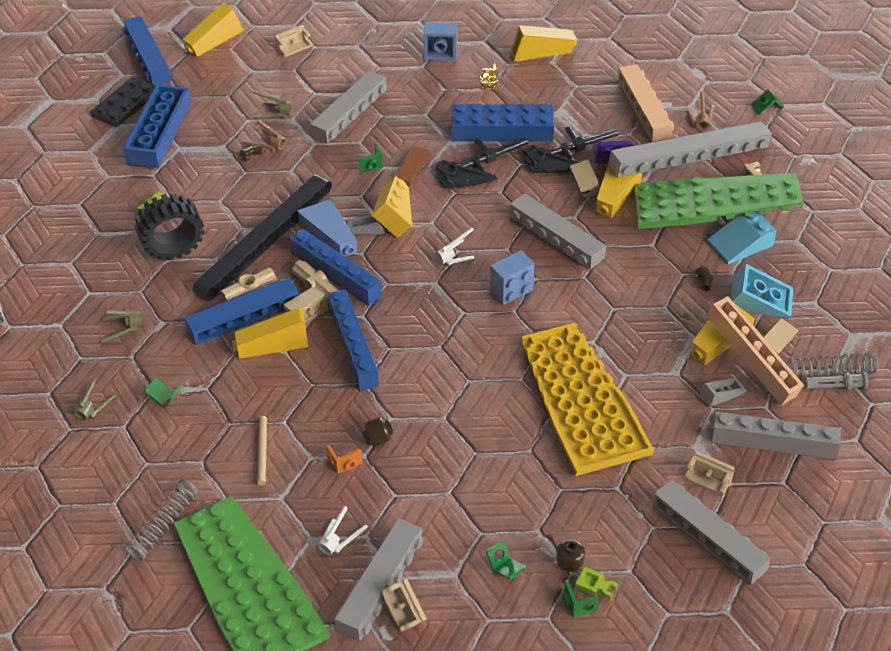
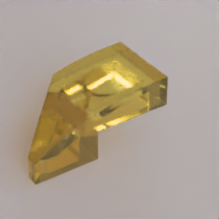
[480,64,497,89]

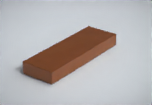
[395,146,430,187]

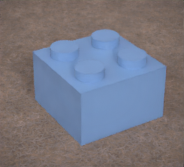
[424,22,458,61]
[490,250,535,305]

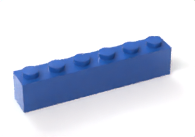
[122,16,172,85]
[289,228,382,306]
[185,278,299,345]
[328,289,379,391]

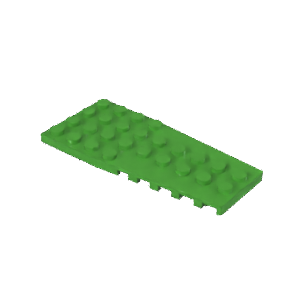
[634,173,804,229]
[174,497,330,651]

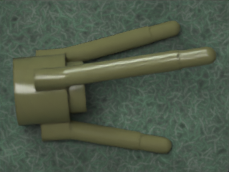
[253,91,292,120]
[100,310,142,343]
[73,379,116,420]

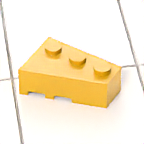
[372,176,412,238]

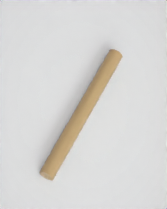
[257,416,267,486]

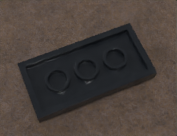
[90,76,156,128]

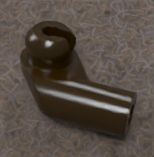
[239,145,262,161]
[695,266,713,291]

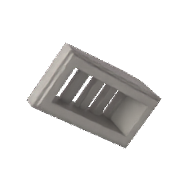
[347,215,385,235]
[700,378,746,407]

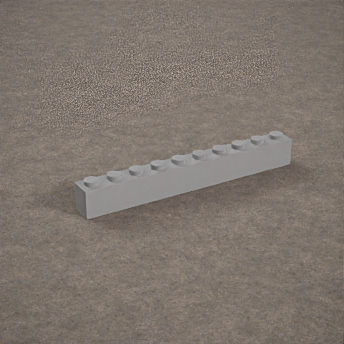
[608,121,772,177]

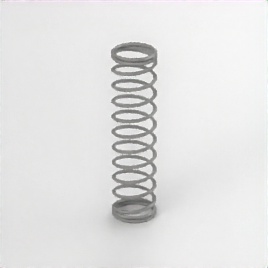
[788,352,878,378]
[125,479,198,561]

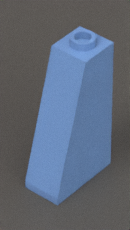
[298,199,357,257]

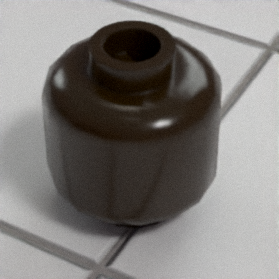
[362,417,394,446]
[556,539,585,572]

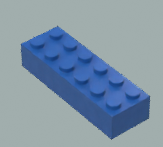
[123,84,191,168]
[452,104,554,142]

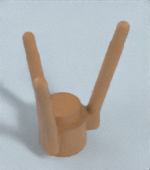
[687,91,715,130]
[243,120,286,151]

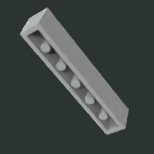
[310,70,387,144]
[510,193,606,270]
[712,412,841,459]
[653,480,771,585]
[335,518,423,641]

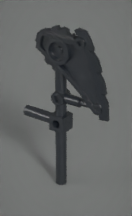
[524,126,619,173]
[435,138,528,188]

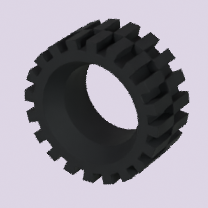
[134,194,205,261]

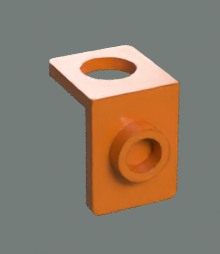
[326,445,363,474]

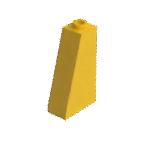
[182,3,243,56]
[510,25,577,62]
[596,164,642,218]
[690,297,755,365]
[232,307,308,359]

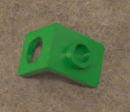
[751,89,784,114]
[359,143,383,173]
[145,378,182,408]
[486,540,526,580]
[563,580,599,617]

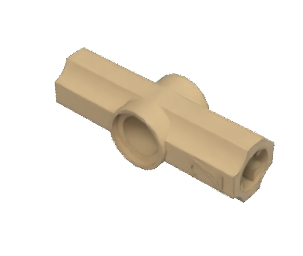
[292,260,339,303]
[220,268,277,302]

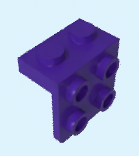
[593,140,633,164]

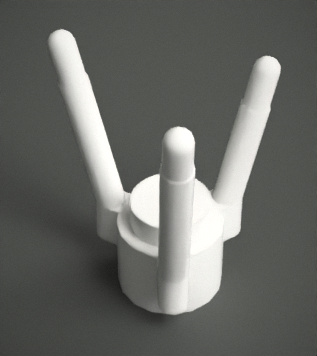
[436,228,474,266]
[317,506,368,555]

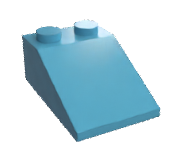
[707,211,777,264]
[730,264,793,318]

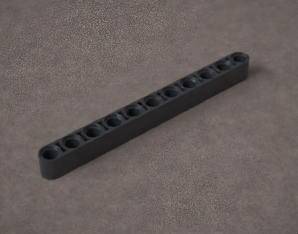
[192,174,332,301]

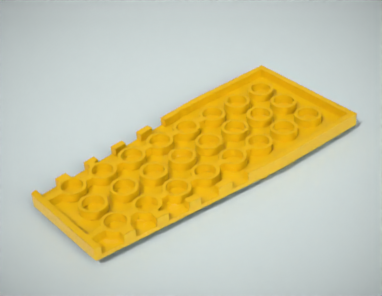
[522,323,654,476]

